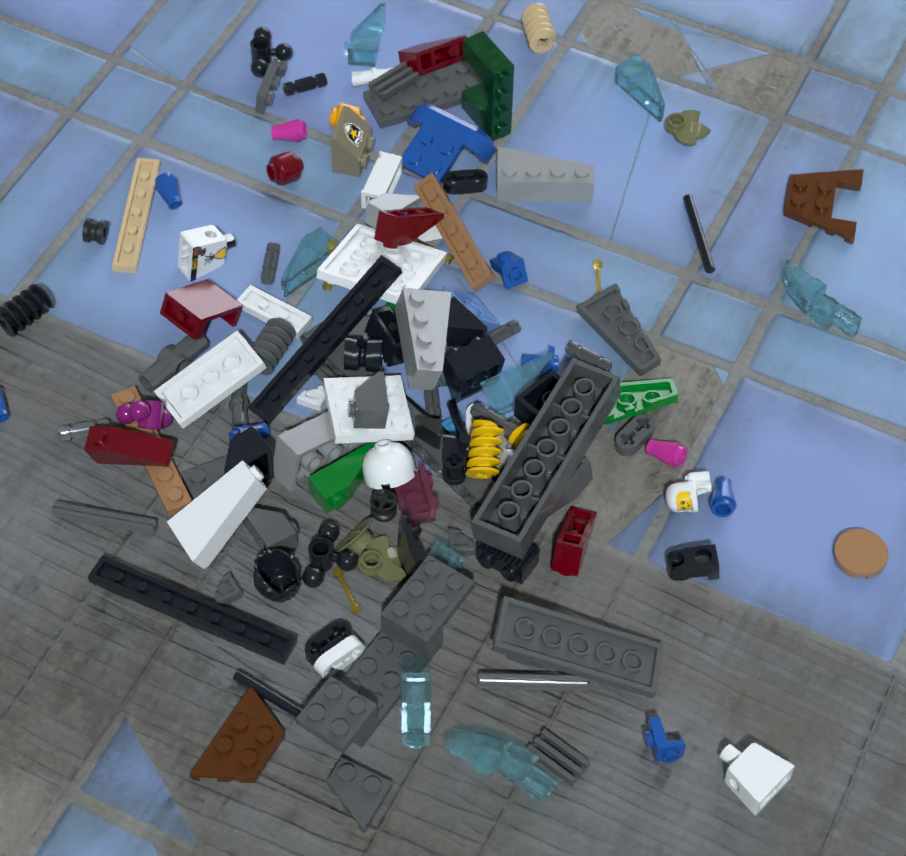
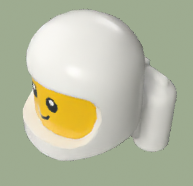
[665,471,712,513]

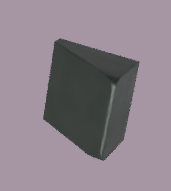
[415,417,442,450]

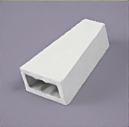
[167,460,267,569]

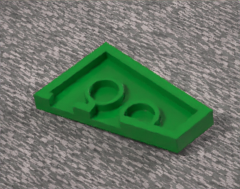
[605,378,678,425]

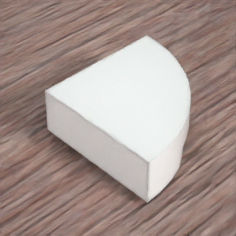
[297,386,326,411]

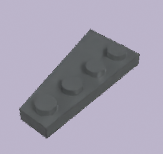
[577,284,661,377]

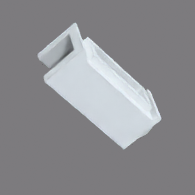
[361,151,403,209]

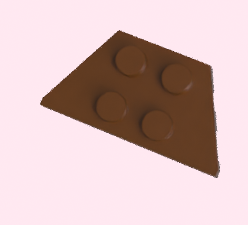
[190,687,285,783]

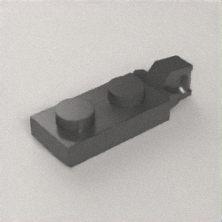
[255,58,287,114]

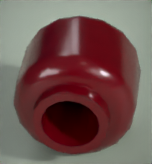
[266,151,304,186]

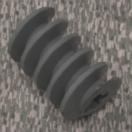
[251,318,296,375]

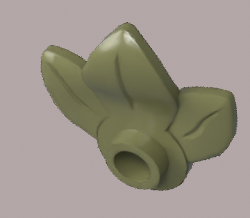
[664,110,711,146]
[358,535,406,582]

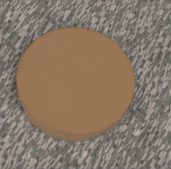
[833,529,889,579]

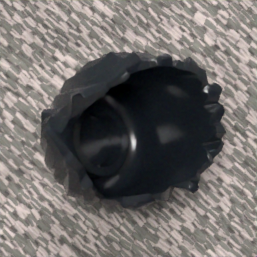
[253,548,301,603]

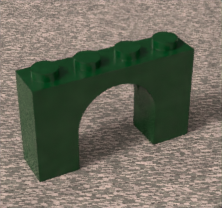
[461,31,514,141]

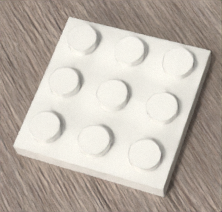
[323,375,414,444]

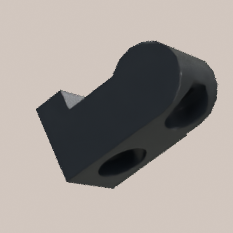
[666,544,719,581]

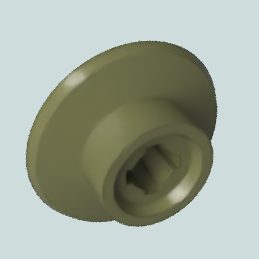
[334,518,374,554]

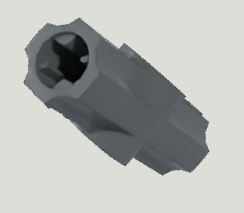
[138,335,209,393]

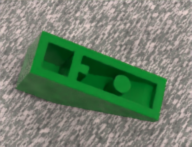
[308,442,377,514]

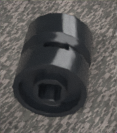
[344,336,383,372]

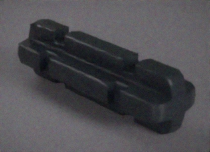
[282,73,327,96]

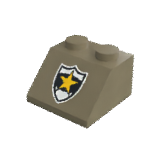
[331,105,375,177]

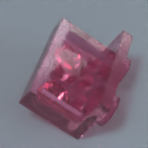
[393,464,440,525]

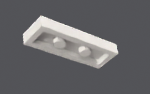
[237,285,312,339]

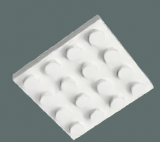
[316,223,447,305]

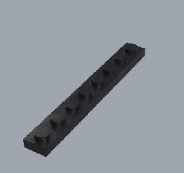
[248,255,402,425]
[88,555,297,665]

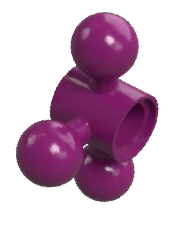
[116,400,172,430]

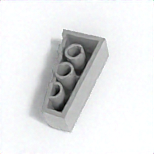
[496,146,594,203]
[394,288,451,390]
[273,411,361,492]

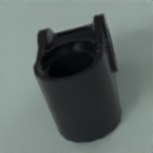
[442,434,471,485]

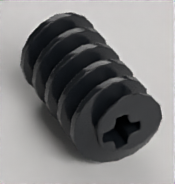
[0,284,53,337]

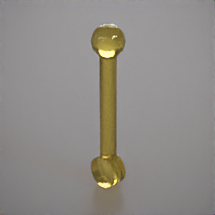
[322,239,337,291]
[593,259,603,296]
[333,567,361,614]

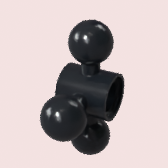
[250,27,293,77]
[302,522,358,588]

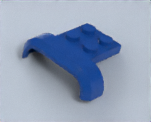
[402,104,496,184]

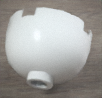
[362,440,416,489]

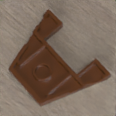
[783,169,864,244]

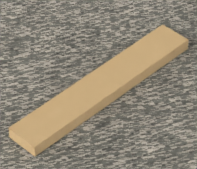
[111,158,161,274]

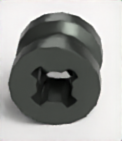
[82,218,108,245]
[370,488,397,522]

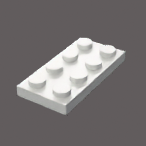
[154,330,267,429]

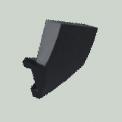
[397,514,425,578]

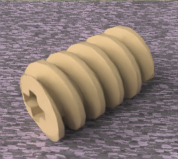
[521,3,556,53]

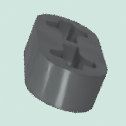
[615,414,655,456]

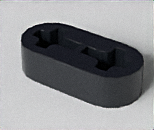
[443,169,488,195]
[305,621,352,665]

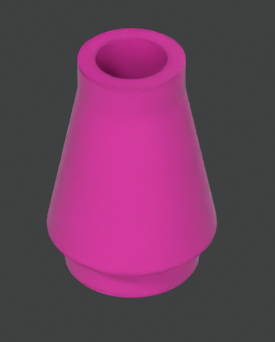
[271,119,307,142]
[646,439,687,468]

